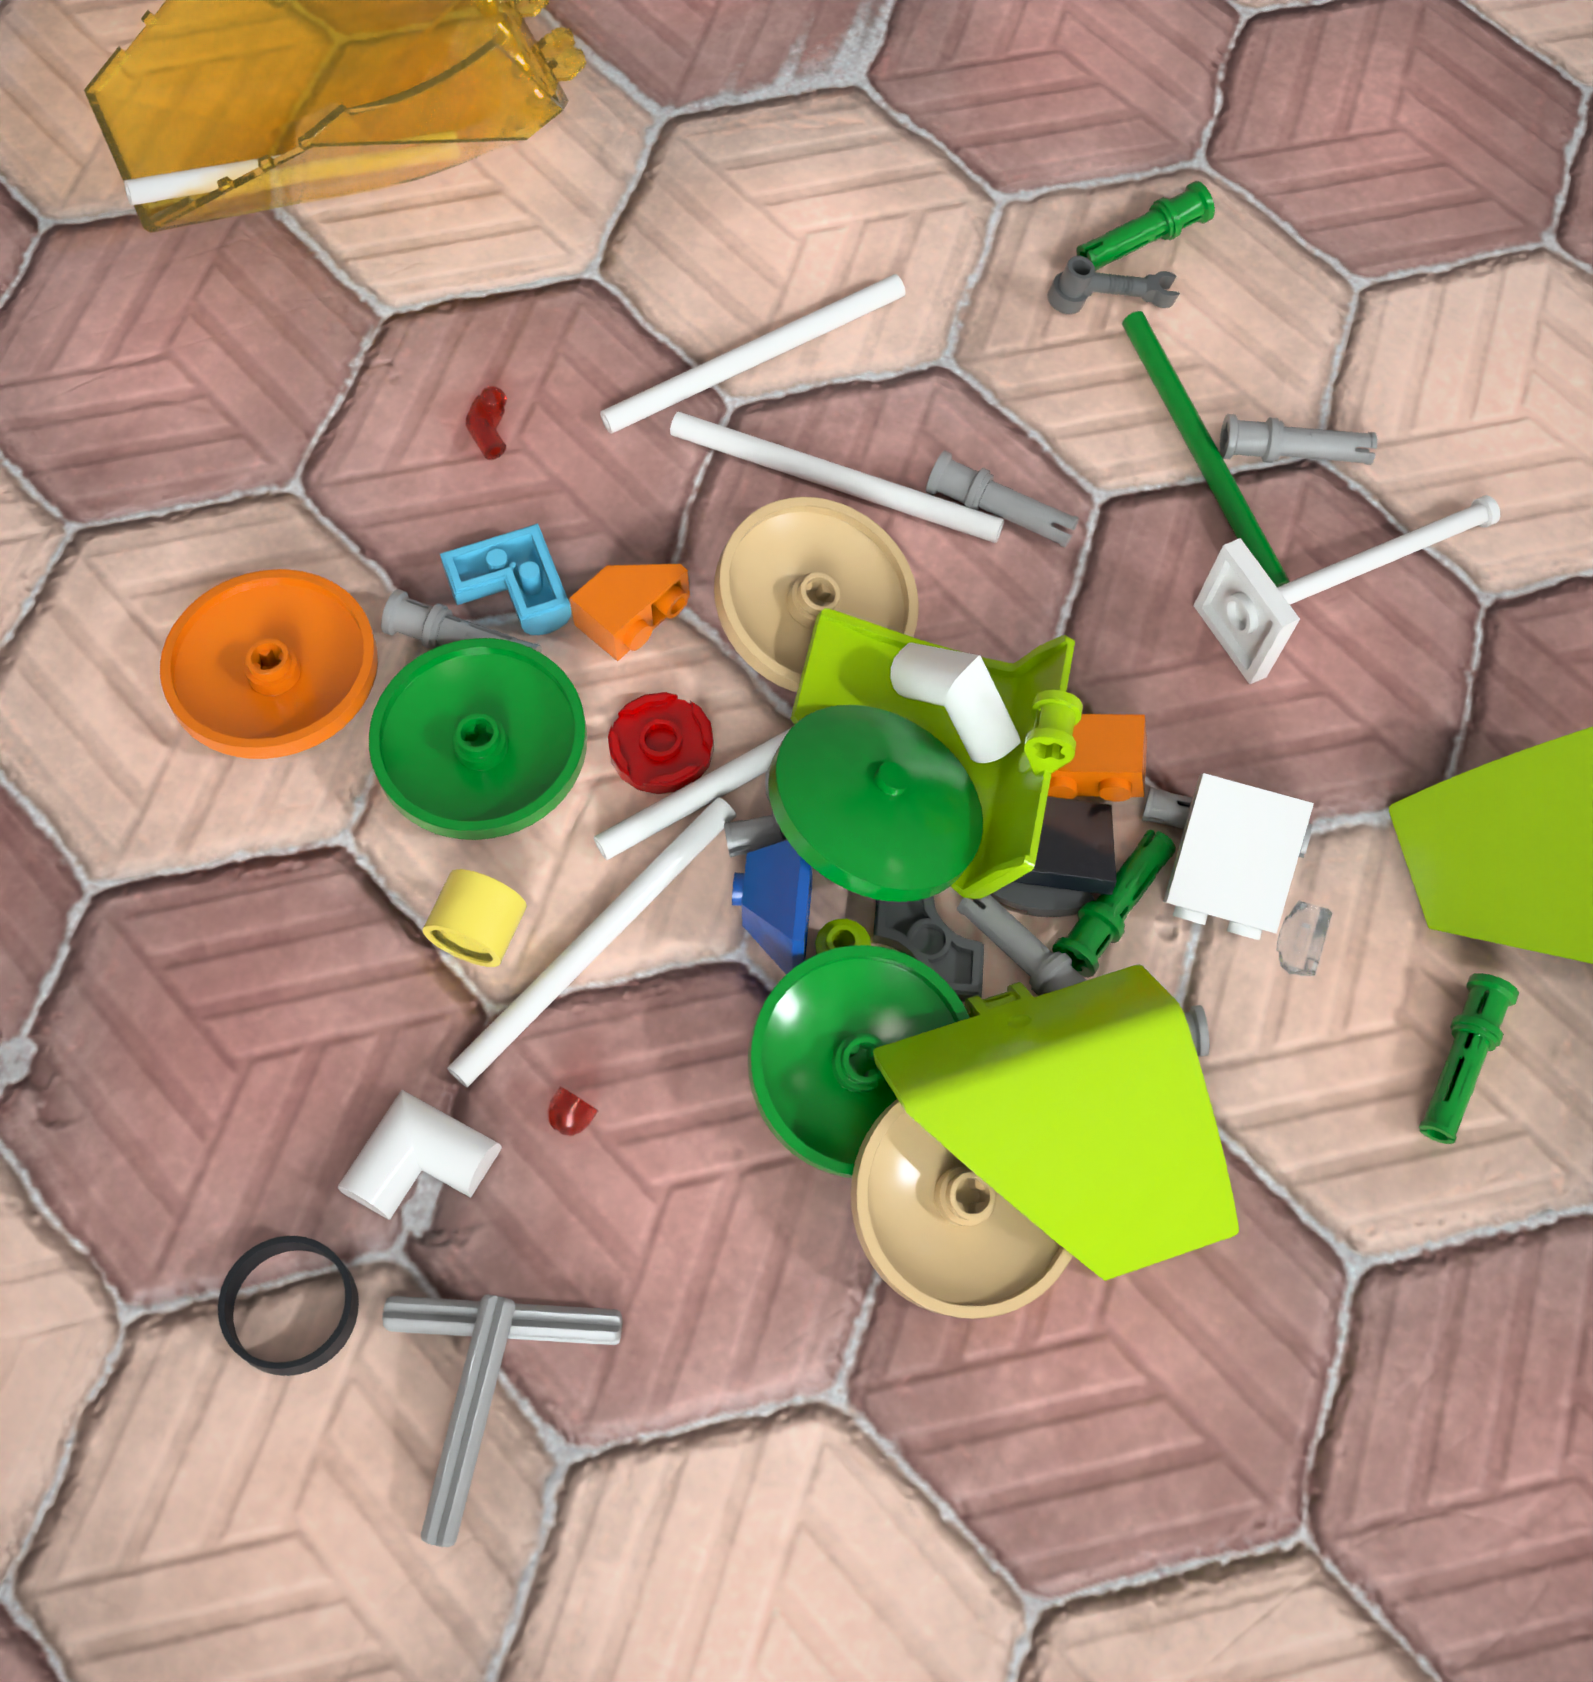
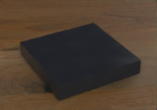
[1013,796,1117,895]

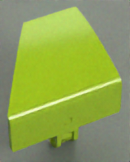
[1389,726,1593,964]

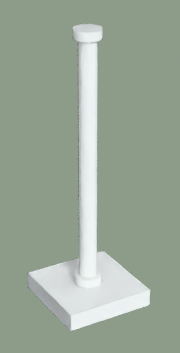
[1193,495,1500,684]

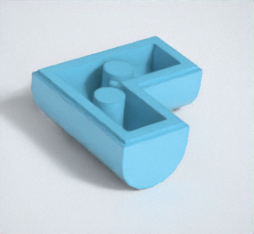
[440,524,571,635]

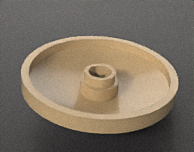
[714,497,919,692]
[851,1099,1073,1319]

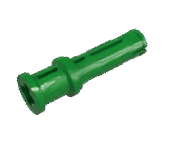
[1076,181,1215,272]
[1052,829,1176,978]
[1419,973,1519,1144]

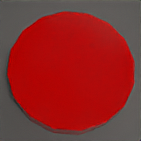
[608,692,714,794]

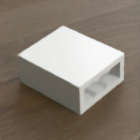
[1163,773,1314,940]

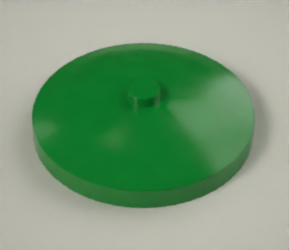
[369,638,587,840]
[768,705,983,902]
[748,945,970,1178]

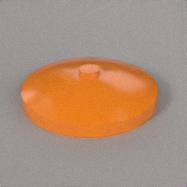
[160,569,378,759]

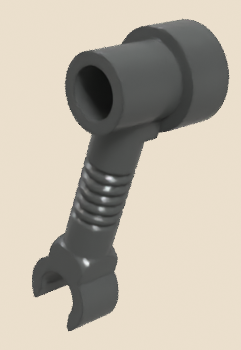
[1047,256,1180,314]

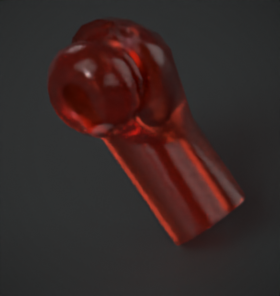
[465,386,507,460]

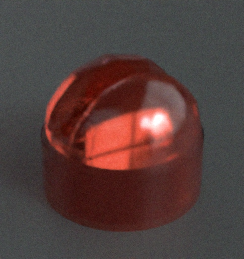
[547,1086,598,1136]

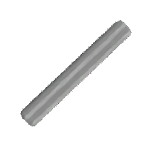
[421,1294,515,1547]
[383,1296,623,1345]

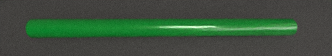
[1122,311,1290,587]

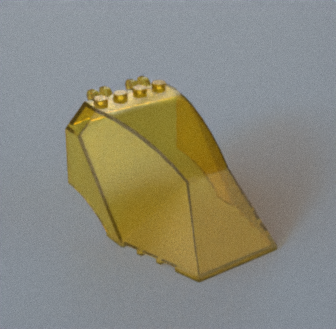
[84,0,587,233]

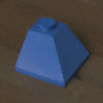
[732,840,813,974]

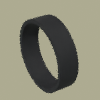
[218,1236,359,1376]

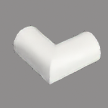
[890,642,1021,763]
[338,1090,502,1220]

